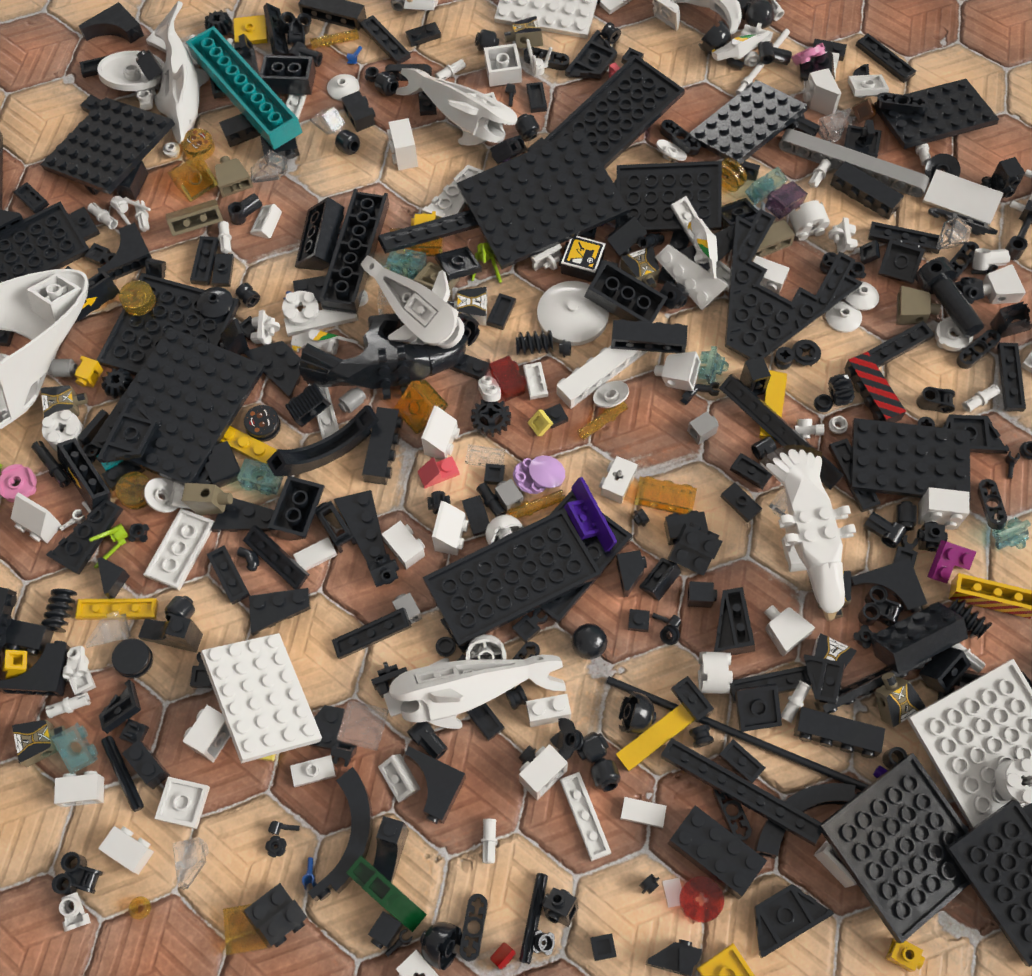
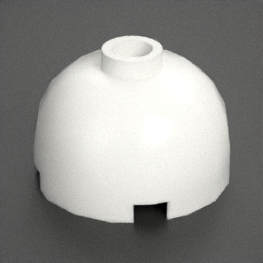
[486,515,524,545]
[466,634,506,660]

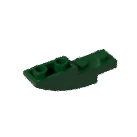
[346,856,427,932]

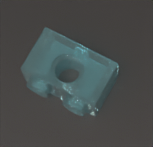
[745,167,788,205]
[386,249,427,280]
[237,458,284,495]
[51,723,98,774]

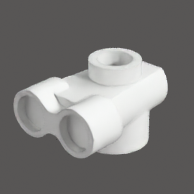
[136,87,156,110]
[795,419,824,439]
[63,646,89,679]
[59,892,91,932]

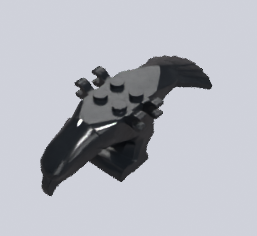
[299,313,468,400]

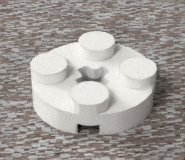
[282,291,319,326]
[934,317,973,352]

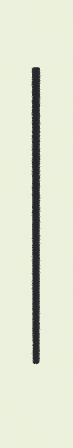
[606,676,969,829]

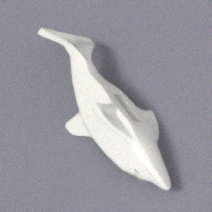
[154,1,209,144]

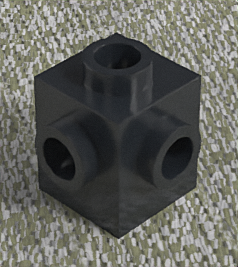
[955,277,984,304]
[660,281,689,309]
[917,522,948,552]
[367,554,399,587]
[542,887,579,927]

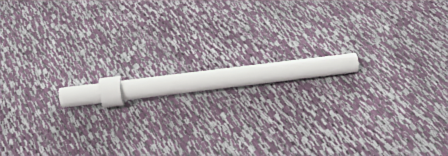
[736,29,790,95]

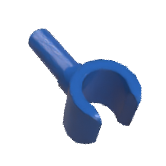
[347,46,362,64]
[302,857,317,890]

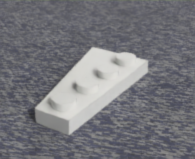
[422,165,483,219]
[655,245,729,310]

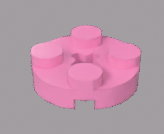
[791,43,825,65]
[0,464,37,502]

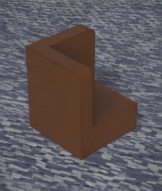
[852,97,877,123]

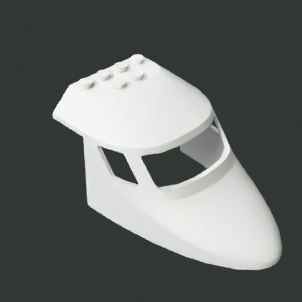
[0,269,89,429]

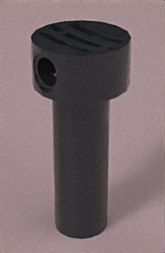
[915,257,984,338]

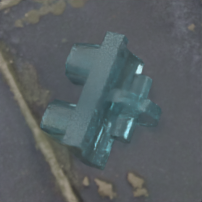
[697,346,729,384]
[992,517,1031,550]

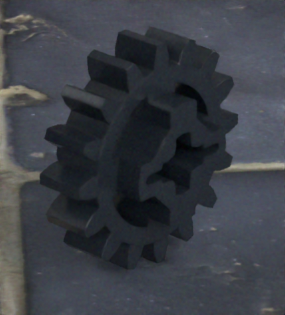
[471,399,511,437]

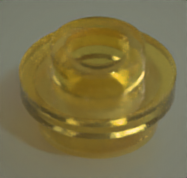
[129,896,151,920]

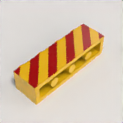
[949,573,1032,619]

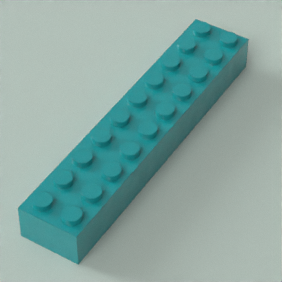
[186,26,303,150]

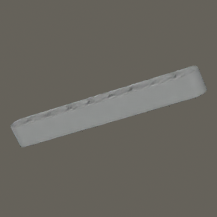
[779,129,929,197]

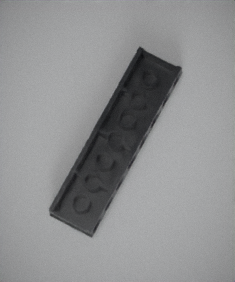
[320,189,389,314]

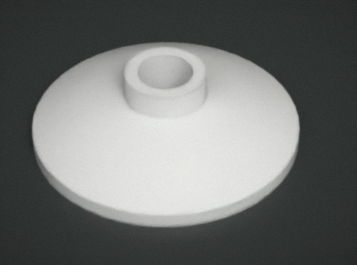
[327,74,360,101]
[656,140,687,161]
[844,281,879,310]
[825,301,862,333]
[593,381,629,408]
[144,478,178,513]

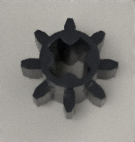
[427,491,451,514]

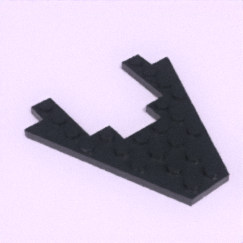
[725,209,863,359]

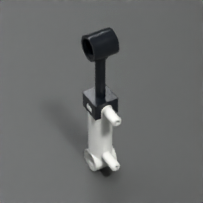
[1005,169,1032,260]

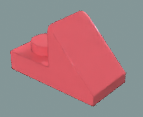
[417,456,460,488]

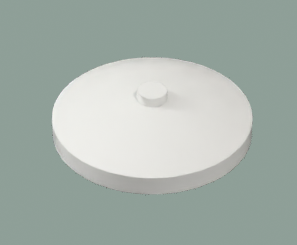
[97,51,164,91]
[537,281,609,346]

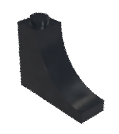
[78,2,144,43]
[98,222,152,281]
[851,558,928,613]
[138,615,203,653]
[0,641,71,697]
[405,746,466,824]
[373,816,409,883]

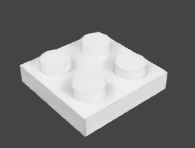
[848,74,889,98]
[154,777,210,829]

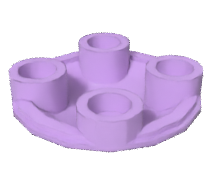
[529,455,565,488]
[513,458,546,494]

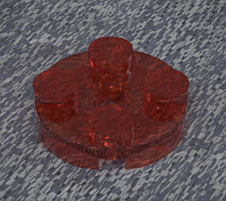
[679,876,724,923]

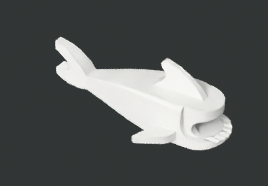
[396,68,517,146]
[361,255,464,349]
[389,654,566,729]

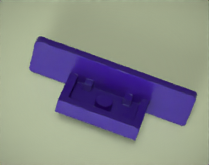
[564,477,617,552]

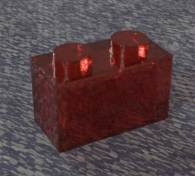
[489,355,527,402]

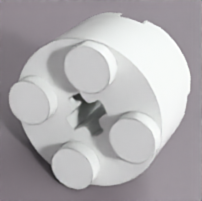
[789,200,830,241]
[42,410,85,451]
[698,652,733,694]
[994,758,1032,803]

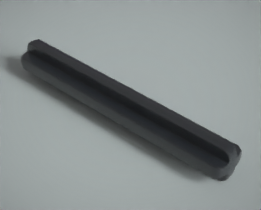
[101,736,144,812]
[519,873,548,964]

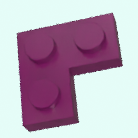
[927,540,976,584]

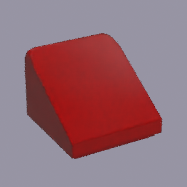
[490,942,516,970]

